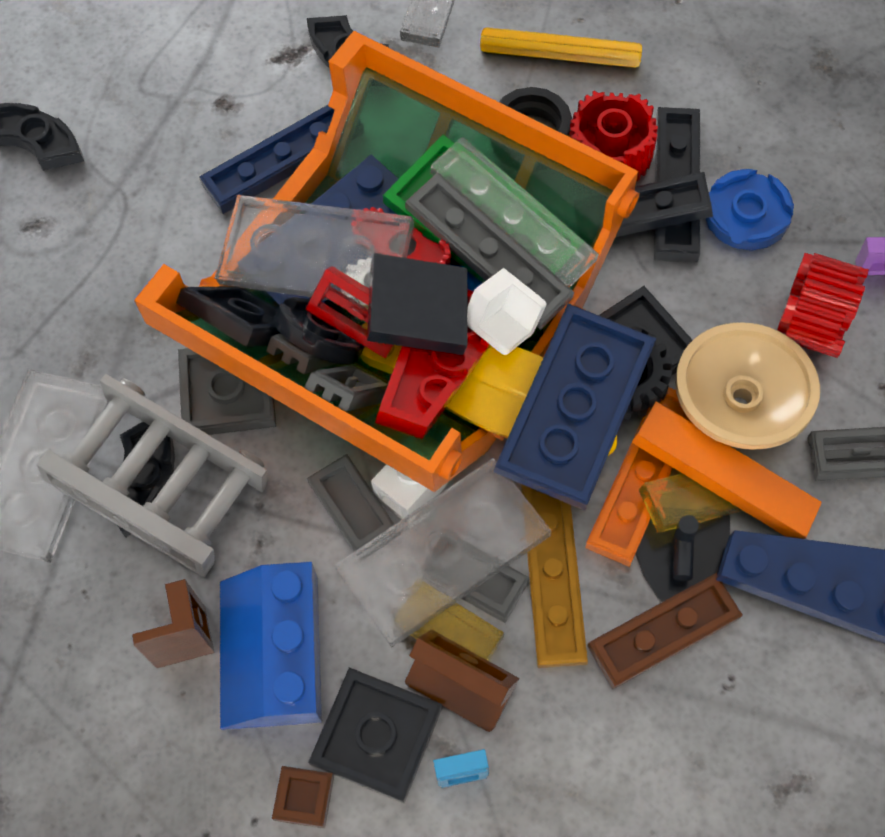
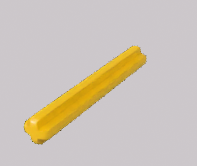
[480,27,642,68]

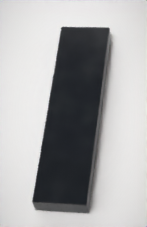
[654,107,700,262]

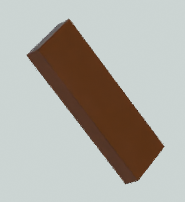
[587,573,743,689]

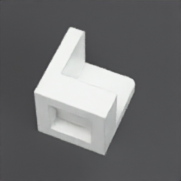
[467,268,546,355]

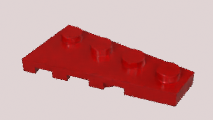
[375,289,491,439]

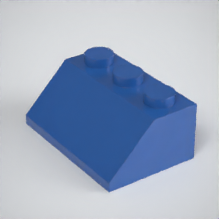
[220,562,322,730]

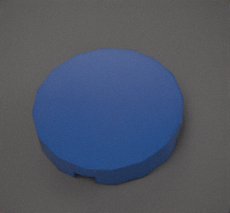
[705,169,794,251]

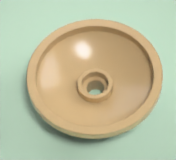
[675,322,820,450]

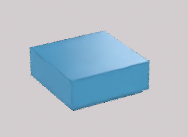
[433,749,489,788]

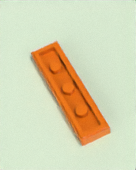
[585,387,692,567]
[632,401,822,539]

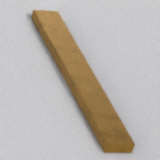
[517,320,588,668]

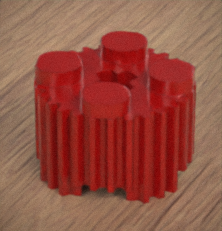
[569,91,658,182]
[777,253,869,358]

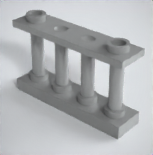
[36,373,267,578]

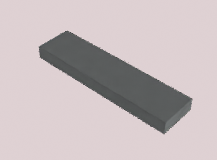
[405,172,574,330]

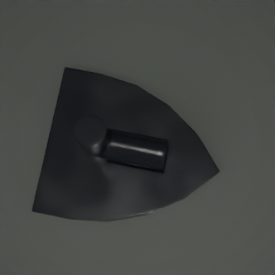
[636,508,730,602]

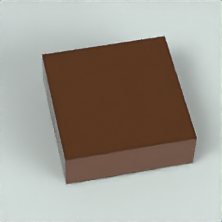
[272,766,334,829]

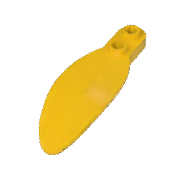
[360,322,617,456]

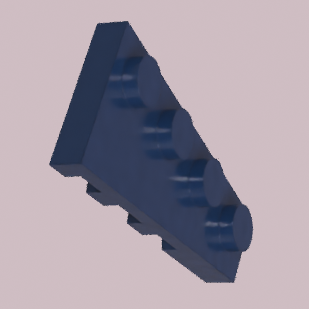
[716,530,885,644]

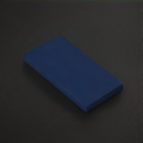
[494,303,656,510]

